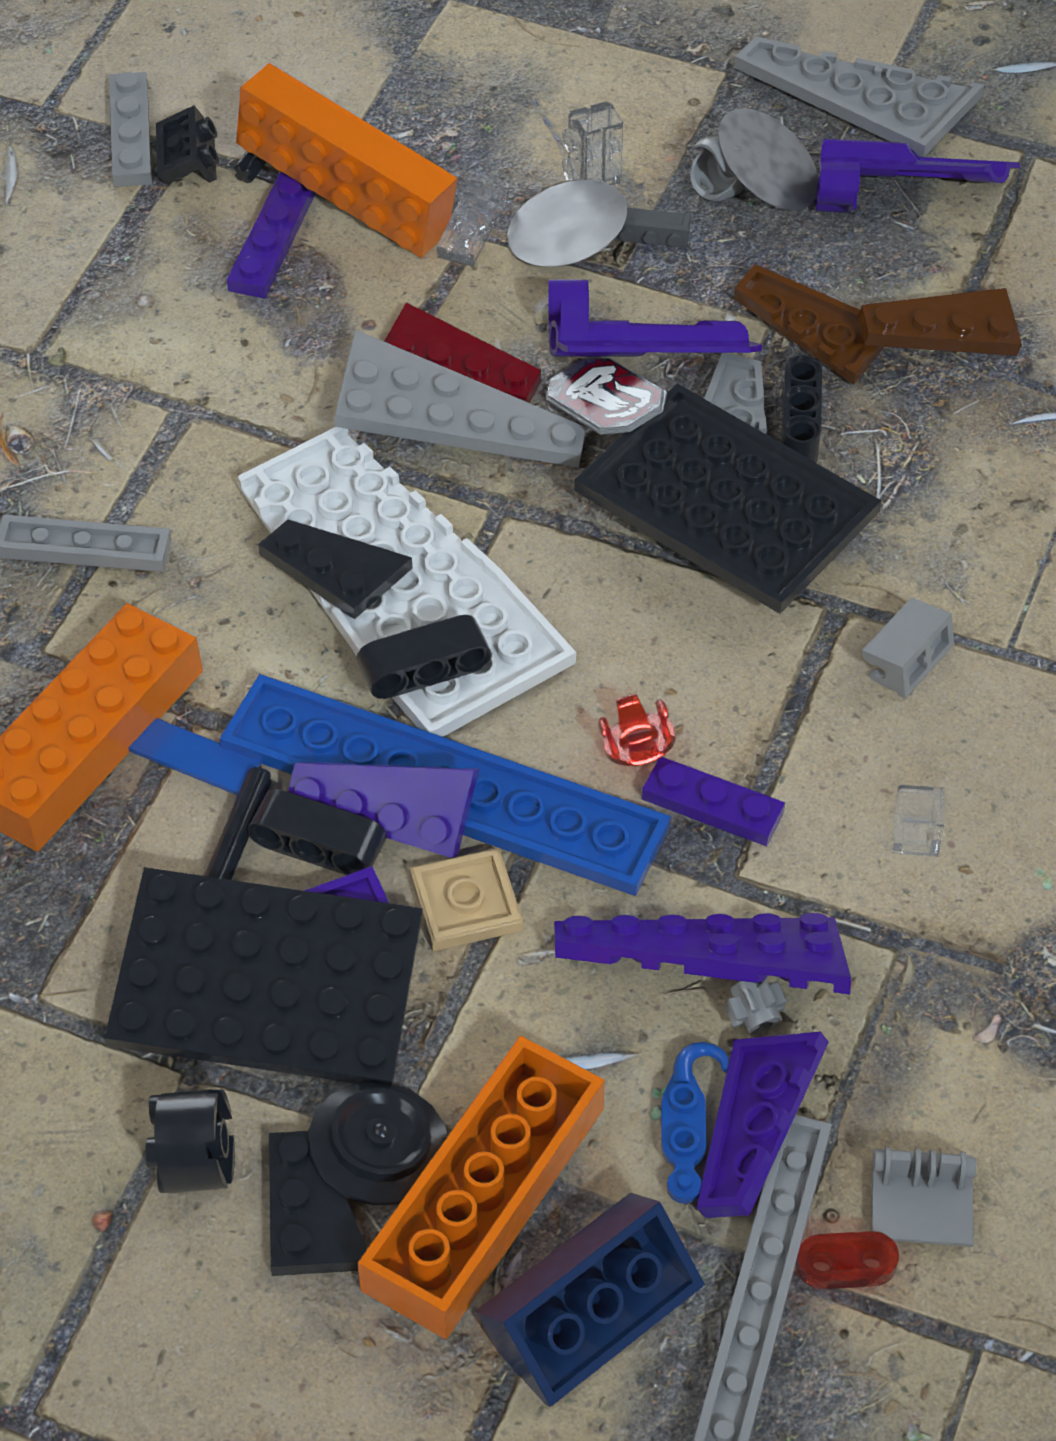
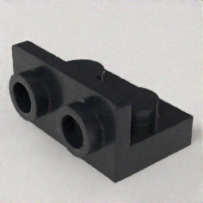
[156,105,219,185]

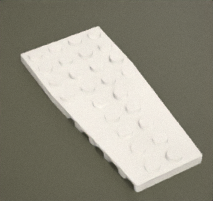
[238,427,576,737]

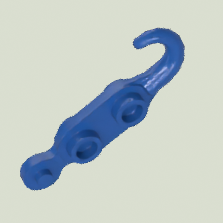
[661,1042,730,1204]

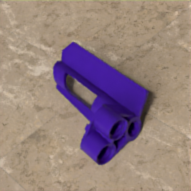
[816,138,1020,213]
[548,279,762,357]

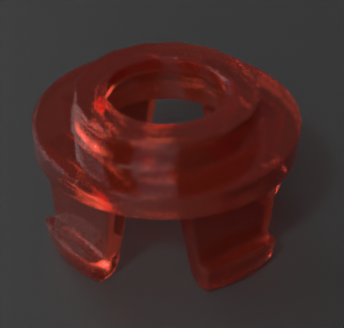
[598,694,676,766]

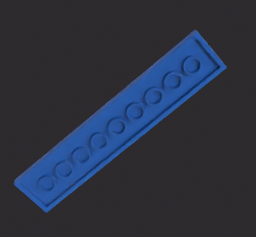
[220,674,671,896]

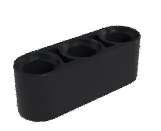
[781,355,822,463]
[356,614,492,699]
[247,789,387,875]

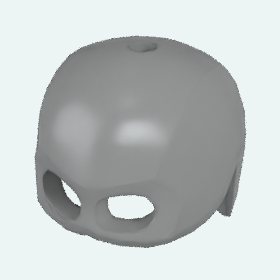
[690,135,745,202]

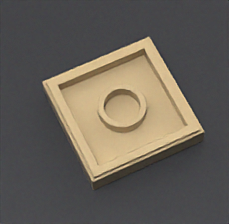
[410,848,523,952]

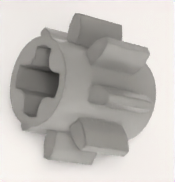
[725,980,788,1035]

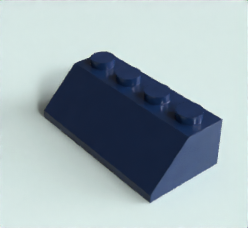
[475,1193,705,1407]

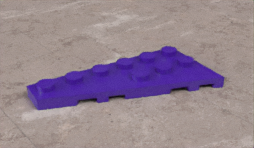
[554,913,851,995]

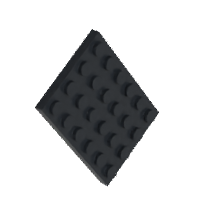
[574,383,881,614]
[104,867,423,1084]

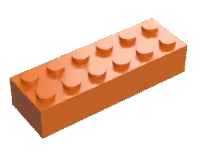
[236,63,458,258]
[0,603,203,852]
[358,1035,605,1340]

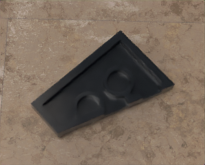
[258,519,413,619]
[269,1131,367,1276]

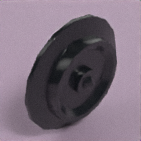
[307,1082,447,1205]

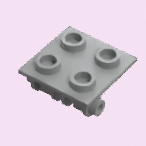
[872,1146,976,1247]

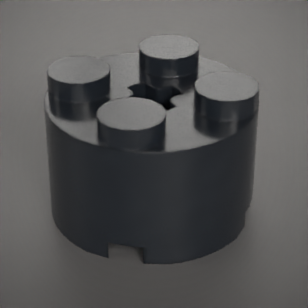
[145,1089,235,1194]

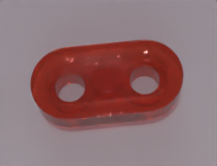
[796,1231,899,1289]

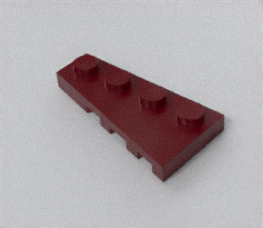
[384,302,541,403]

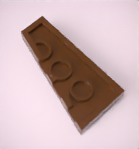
[734,264,884,385]
[858,288,1022,356]

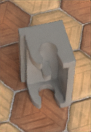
[862,597,954,699]

